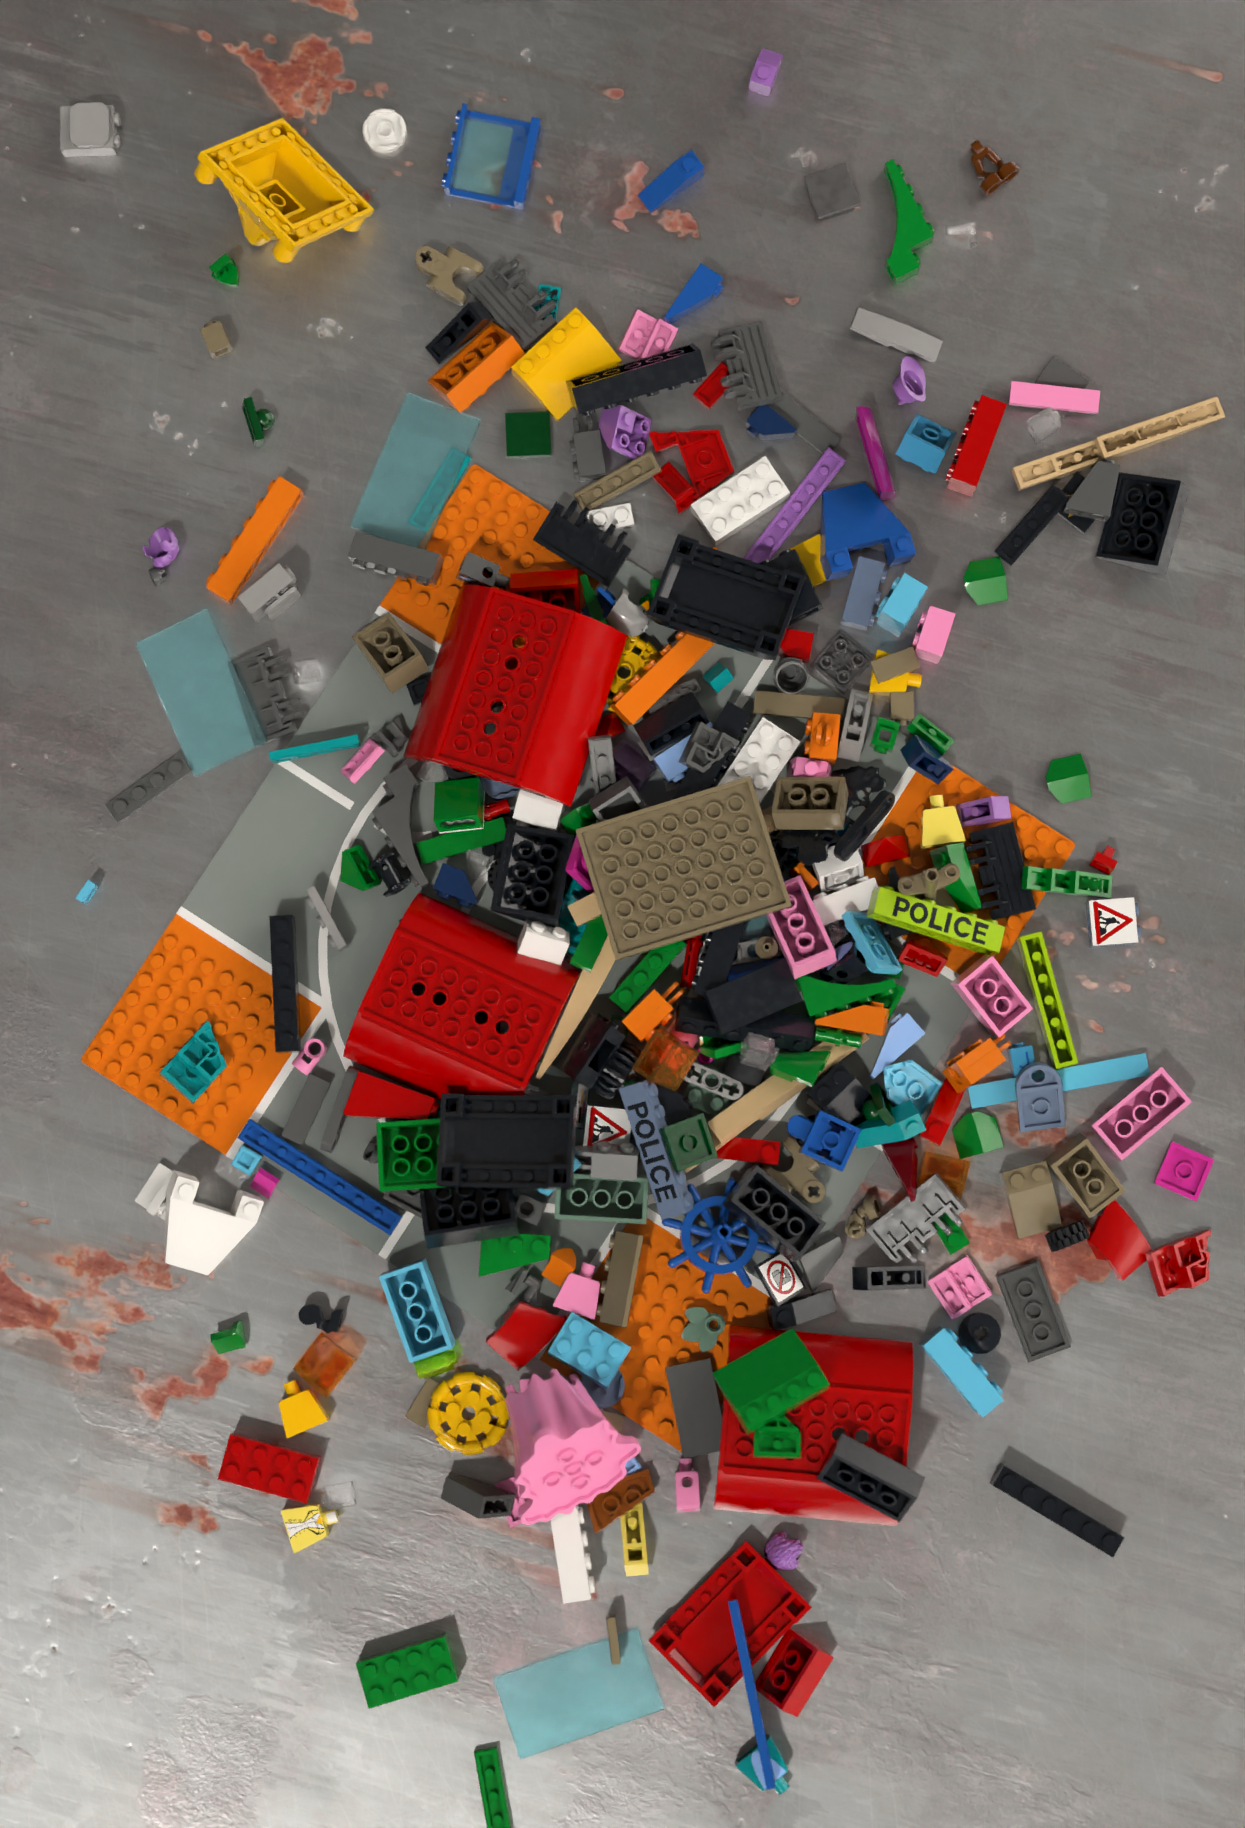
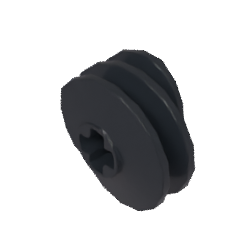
[958,1313,1001,1354]

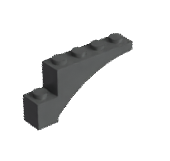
[372,764,430,890]

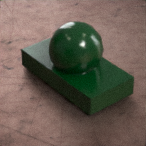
[242,397,275,447]
[862,1082,895,1127]

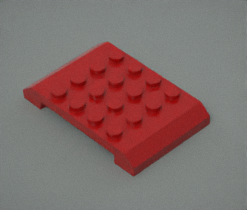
[648,1540,812,1707]

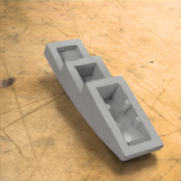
[849,307,943,363]

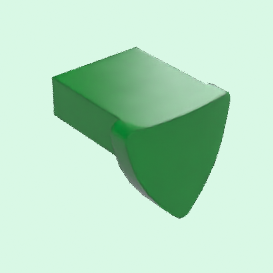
[209,253,239,286]
[210,1320,246,1354]

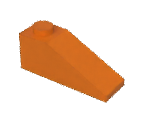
[815,1001,890,1036]

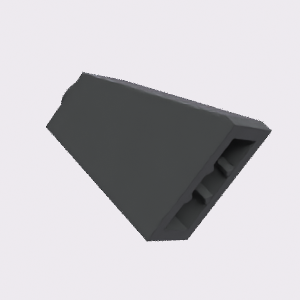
[1063,459,1120,522]
[441,1476,516,1519]

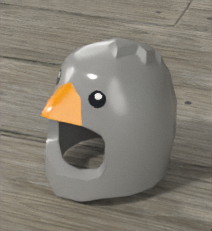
[606,588,650,637]

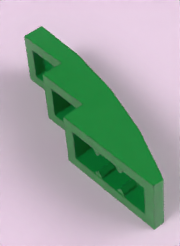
[1022,866,1113,898]

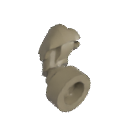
[845,1195,881,1239]

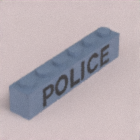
[619,1078,694,1220]

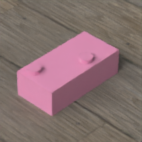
[766,875,837,979]
[1090,1067,1192,1161]

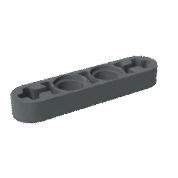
[320,1066,361,1153]

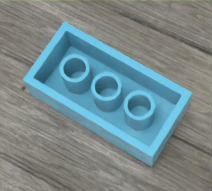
[379,1258,456,1363]
[919,1326,1004,1418]

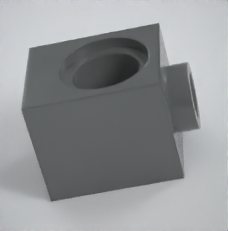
[514,1194,547,1226]

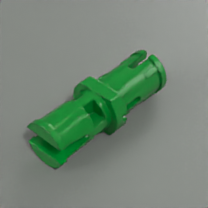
[815,1026,863,1049]

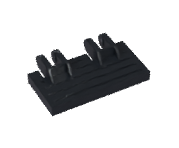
[533,500,632,588]
[965,822,1036,920]

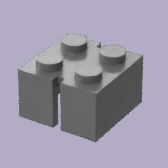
[589,776,648,822]

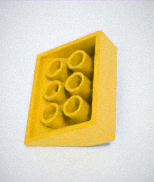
[511,307,622,421]

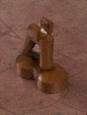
[970,140,1020,196]

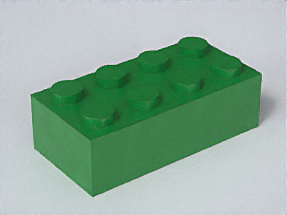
[356,1633,459,1709]

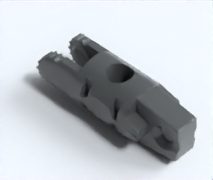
[647,678,701,715]

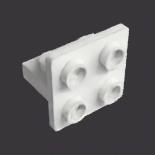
[135,1163,173,1220]

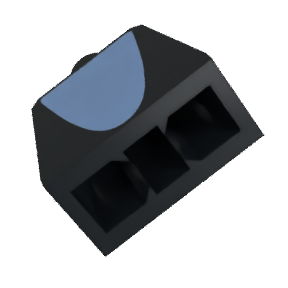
[820,933,869,984]

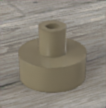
[755,937,778,960]

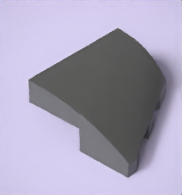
[678,722,740,773]
[799,1232,844,1292]

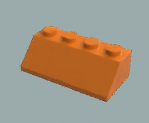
[427,322,525,413]

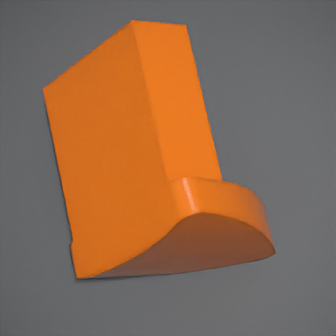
[788,861,819,892]
[541,1248,576,1287]

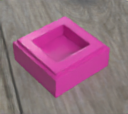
[249,1168,279,1199]

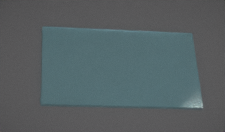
[350,393,481,550]
[136,609,267,776]
[494,1628,664,1760]

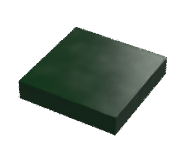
[505,411,551,459]
[660,1113,718,1172]

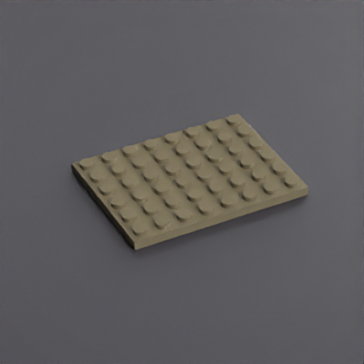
[576,776,792,961]

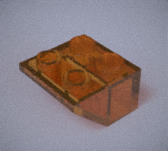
[632,1028,700,1091]
[916,1151,971,1200]
[293,1332,357,1398]

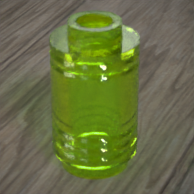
[414,1350,458,1380]

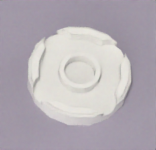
[363,108,407,153]

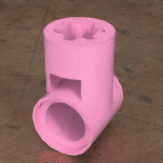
[292,1038,327,1076]

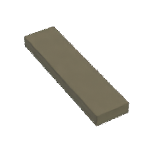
[573,451,662,511]
[753,690,845,722]

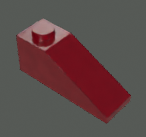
[881,1137,918,1202]

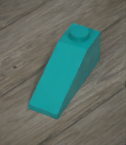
[855,1100,926,1149]

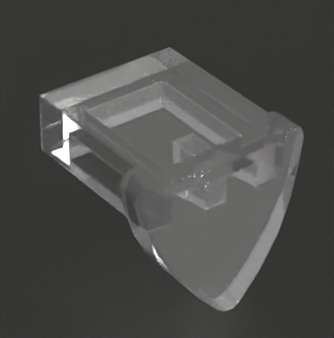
[945,223,977,248]
[416,760,448,782]
[465,850,494,880]

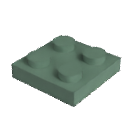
[683,1060,736,1117]

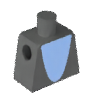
[456,552,510,590]

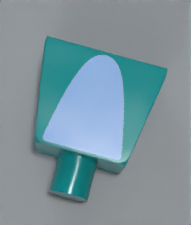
[735,1734,790,1795]

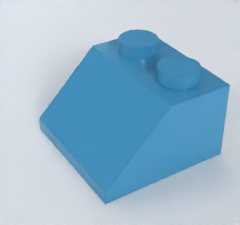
[896,414,956,474]

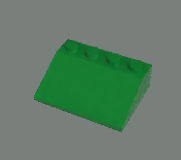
[376,1118,445,1192]
[712,1328,830,1435]

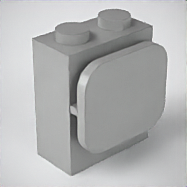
[60,102,120,157]
[237,563,301,623]

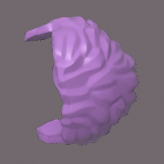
[142,527,179,568]
[764,1532,804,1570]

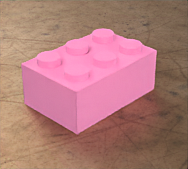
[950,955,1033,1037]

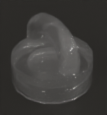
[827,923,850,946]

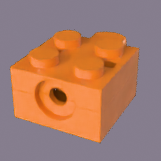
[803,712,840,766]
[622,981,686,1043]
[942,1034,1011,1093]

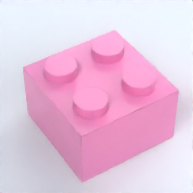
[911,606,955,664]

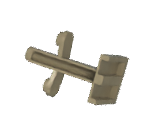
[898,863,960,908]

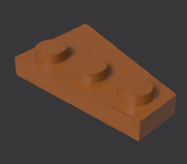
[586,1469,655,1534]

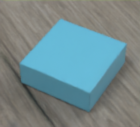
[76,880,98,905]
[231,1145,263,1176]

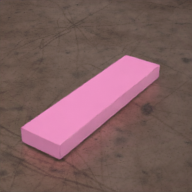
[1008,381,1100,414]

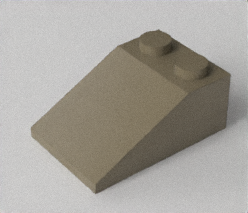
[352,612,429,694]
[1044,1133,1126,1218]
[999,1161,1062,1239]

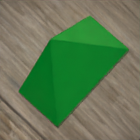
[340,845,381,891]

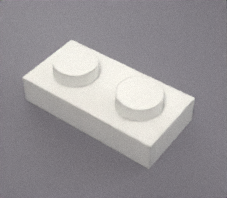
[587,503,634,533]

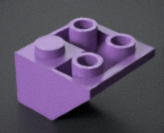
[598,405,652,460]

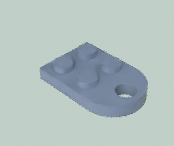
[1015,1062,1066,1132]

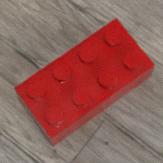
[945,395,1007,497]
[218,1432,322,1504]

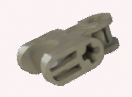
[415,246,484,306]
[759,1137,825,1204]

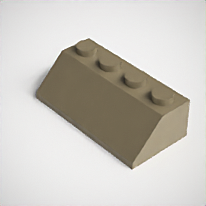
[596,1231,643,1328]

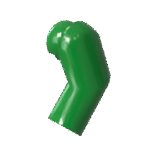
[639,579,660,605]

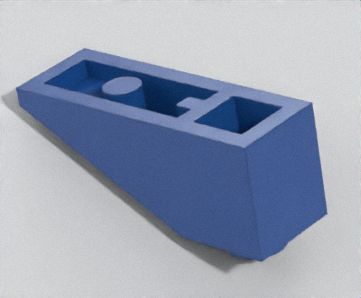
[638,150,705,214]
[664,263,724,324]

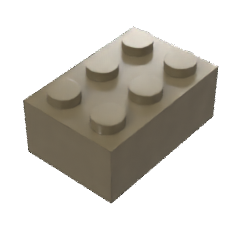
[772,777,849,830]

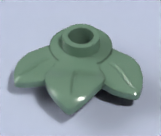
[681,1307,725,1352]

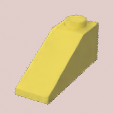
[620,1502,649,1577]

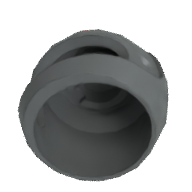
[773,657,810,694]

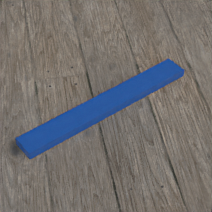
[238,1119,403,1236]
[728,1599,776,1790]

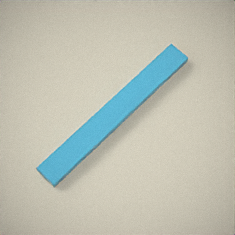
[967,1053,1150,1109]

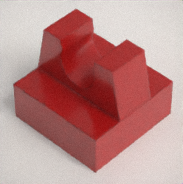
[1089,845,1118,875]

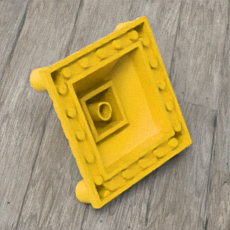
[194,118,374,263]

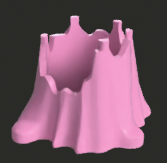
[505,1369,641,1525]

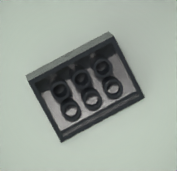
[1096,472,1189,574]
[490,824,575,928]
[419,1187,519,1249]

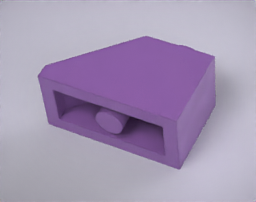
[749,48,783,97]
[956,796,1011,827]

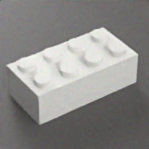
[690,456,790,547]
[717,717,801,805]
[551,1505,595,1604]

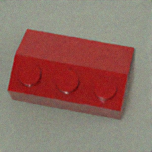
[510,569,580,613]
[755,1628,834,1718]

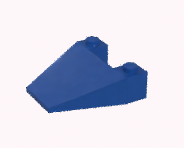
[820,482,916,581]

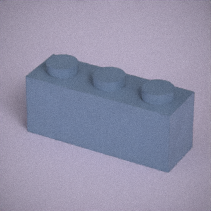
[841,556,888,631]

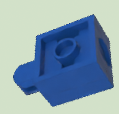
[787,1110,862,1172]

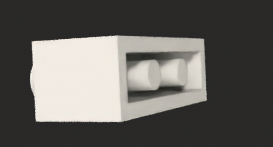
[812,876,878,927]

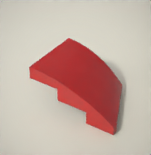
[1087,1200,1152,1280]
[1145,1230,1211,1297]
[486,1301,567,1371]

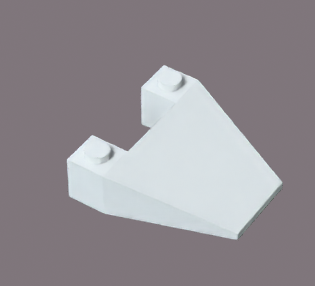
[165,1170,264,1275]

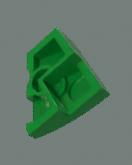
[770,1050,831,1087]

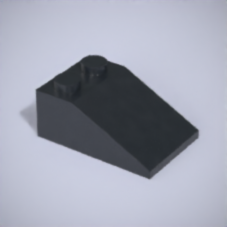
[806,1062,873,1126]

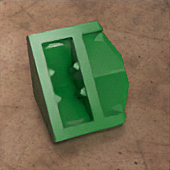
[963,556,1008,606]
[1046,753,1092,804]
[952,1111,1004,1159]

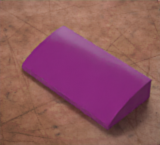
[856,406,897,501]

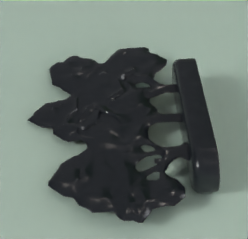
[776,765,895,866]

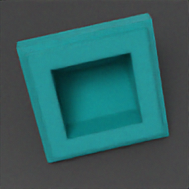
[702,662,734,693]

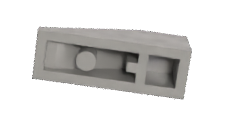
[837,689,873,762]

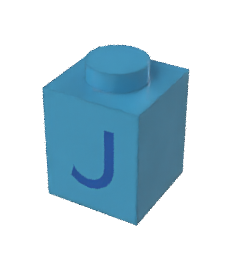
[1007,1042,1037,1077]

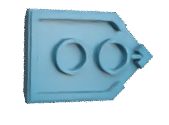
[883,1060,943,1116]

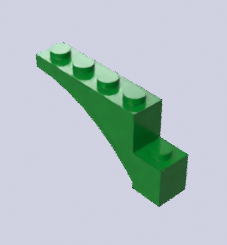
[884,159,934,285]
[793,975,897,1019]

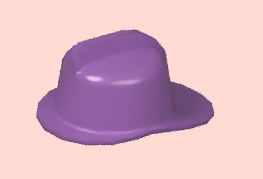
[893,356,926,405]

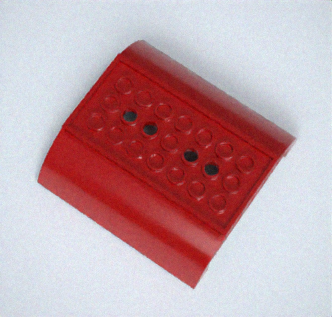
[403,585,628,807]
[343,892,583,1101]
[713,1325,913,1526]

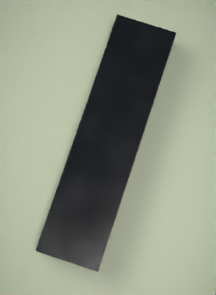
[994,484,1070,566]

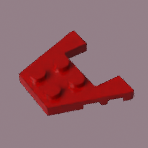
[649,430,734,515]

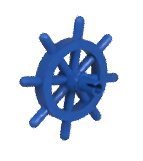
[662,1178,776,1293]

